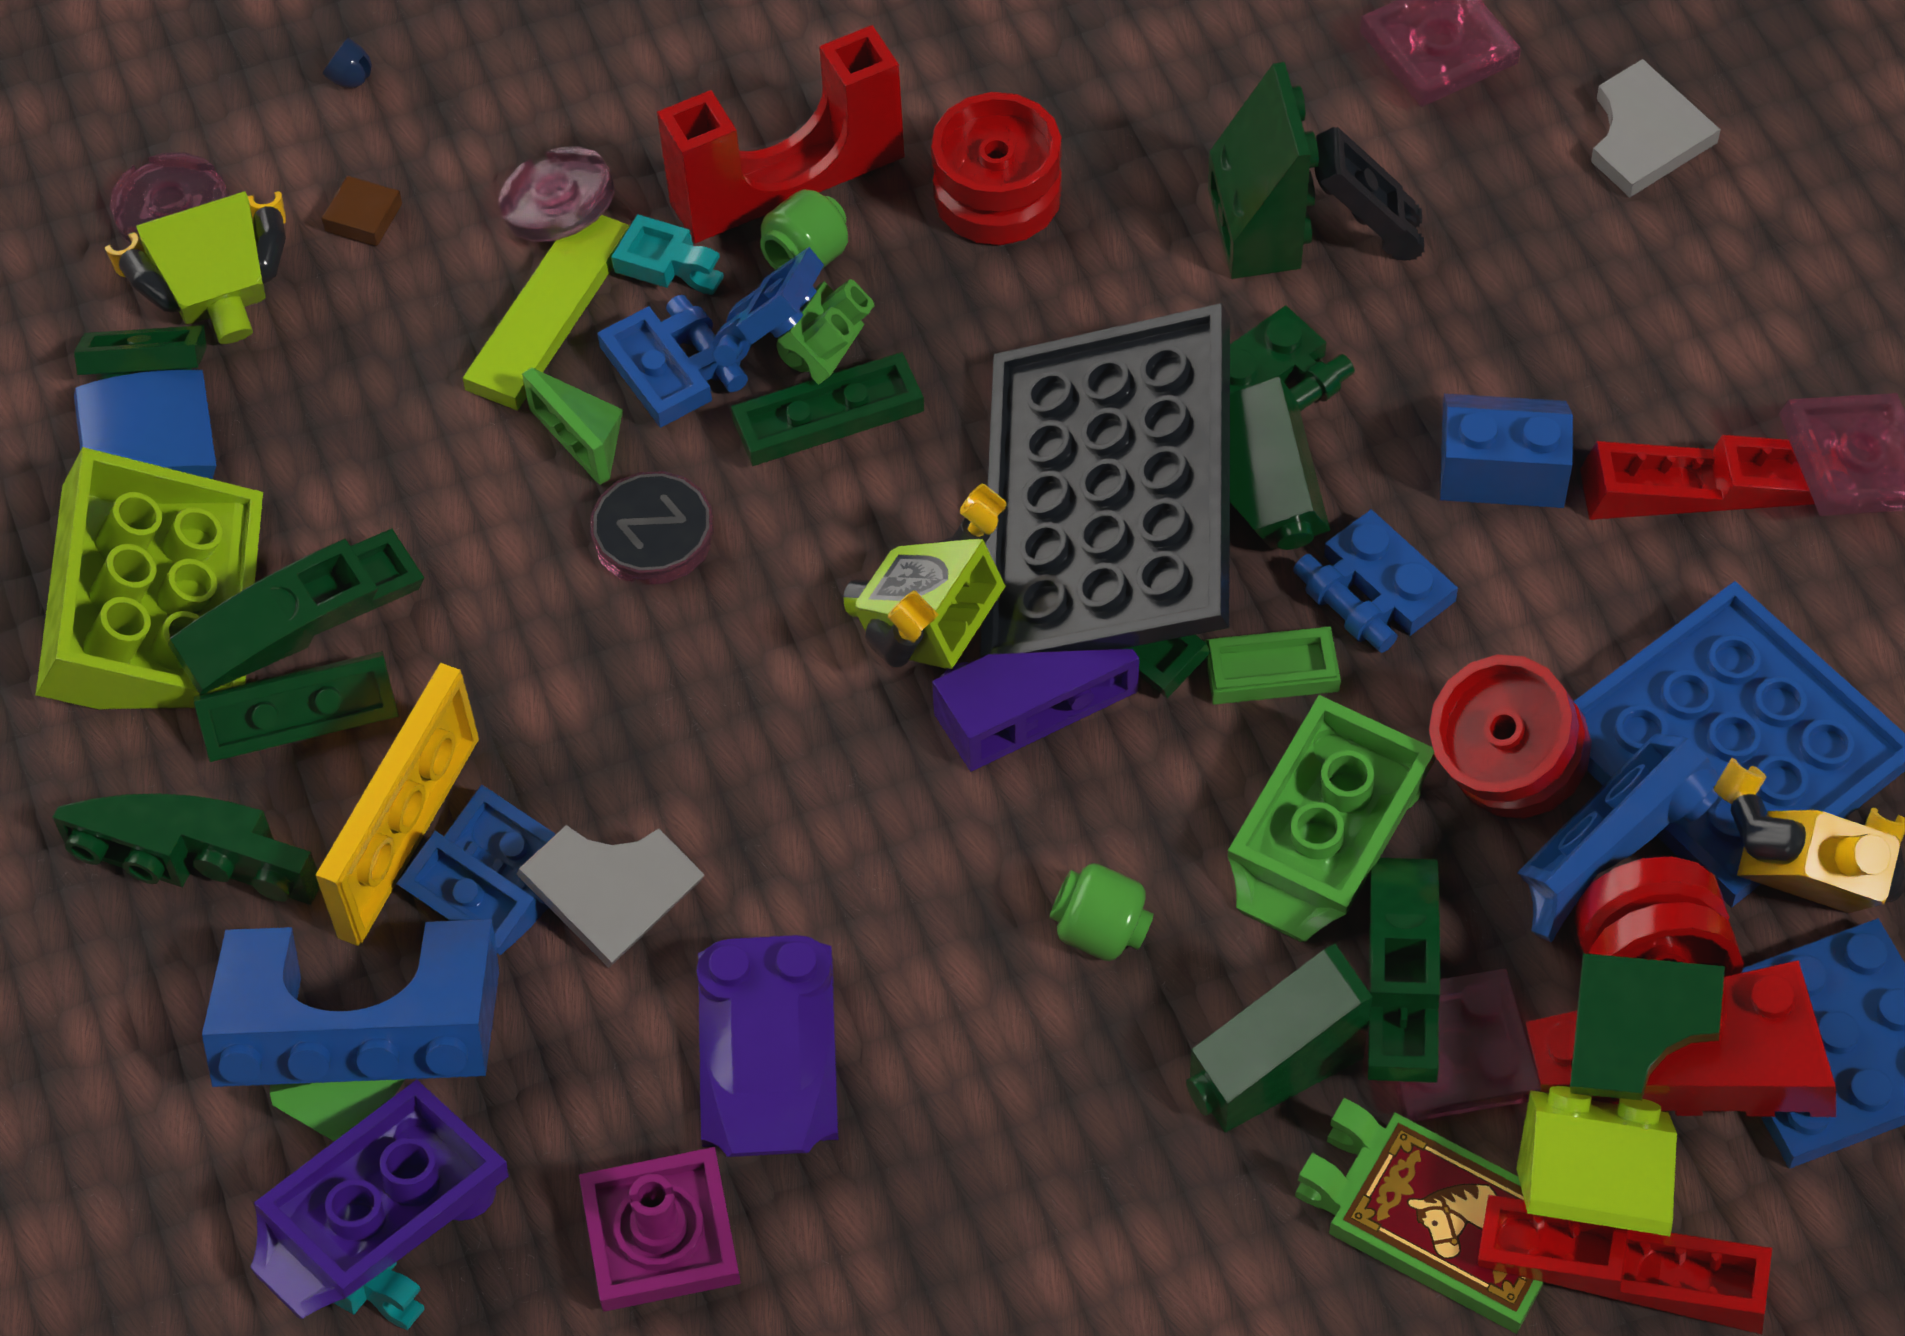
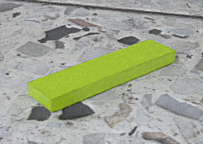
[463,214,630,411]

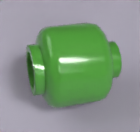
[760,189,848,270]
[1050,863,1154,961]

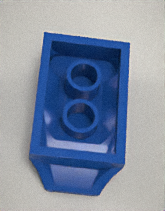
[1517,733,1719,942]

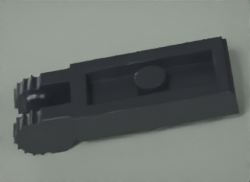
[1314,127,1425,261]

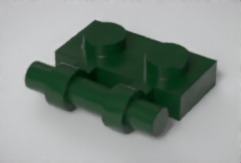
[1230,305,1355,412]

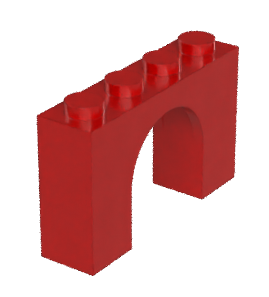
[657,25,905,244]

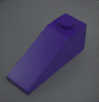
[932,648,1139,772]

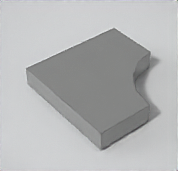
[1591,59,1721,198]
[516,825,705,968]

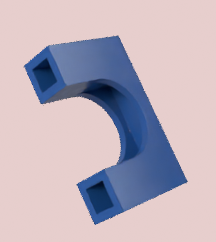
[202,919,499,1087]

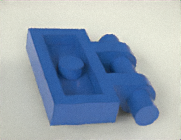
[713,247,824,367]
[597,295,748,428]
[1293,509,1458,653]

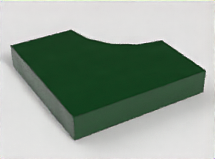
[1570,953,1725,1101]

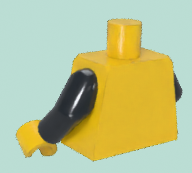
[1714,758,1905,913]

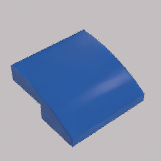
[74,370,217,479]
[397,784,556,955]

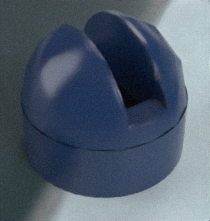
[322,37,372,88]

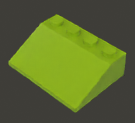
[36,447,263,709]

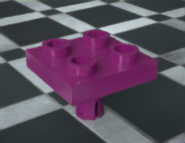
[579,1147,741,1312]

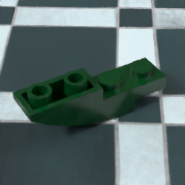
[168,528,424,695]
[52,793,320,905]
[1368,857,1440,1083]

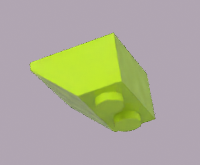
[1516,1086,1677,1236]

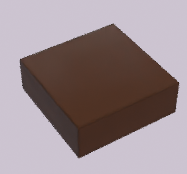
[322,175,403,246]

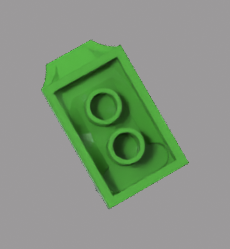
[1228,695,1436,942]

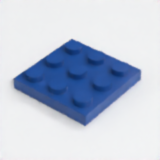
[1742,918,1905,1169]

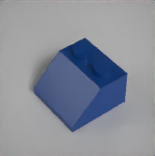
[1440,393,1573,508]

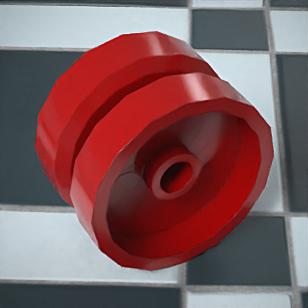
[931,92,1062,245]
[1429,654,1592,819]
[1574,856,1744,977]

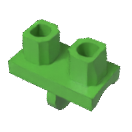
[777,279,874,385]

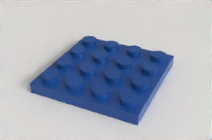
[1574,581,1905,908]

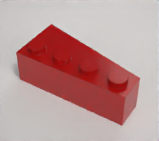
[1525,960,1836,1117]

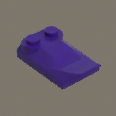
[696,935,839,1157]
[250,1079,509,1319]

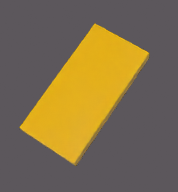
[315,663,479,946]

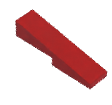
[1580,435,1849,520]
[1478,1195,1773,1335]

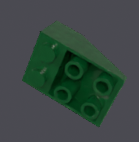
[1208,62,1319,279]

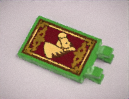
[1295,1098,1545,1334]

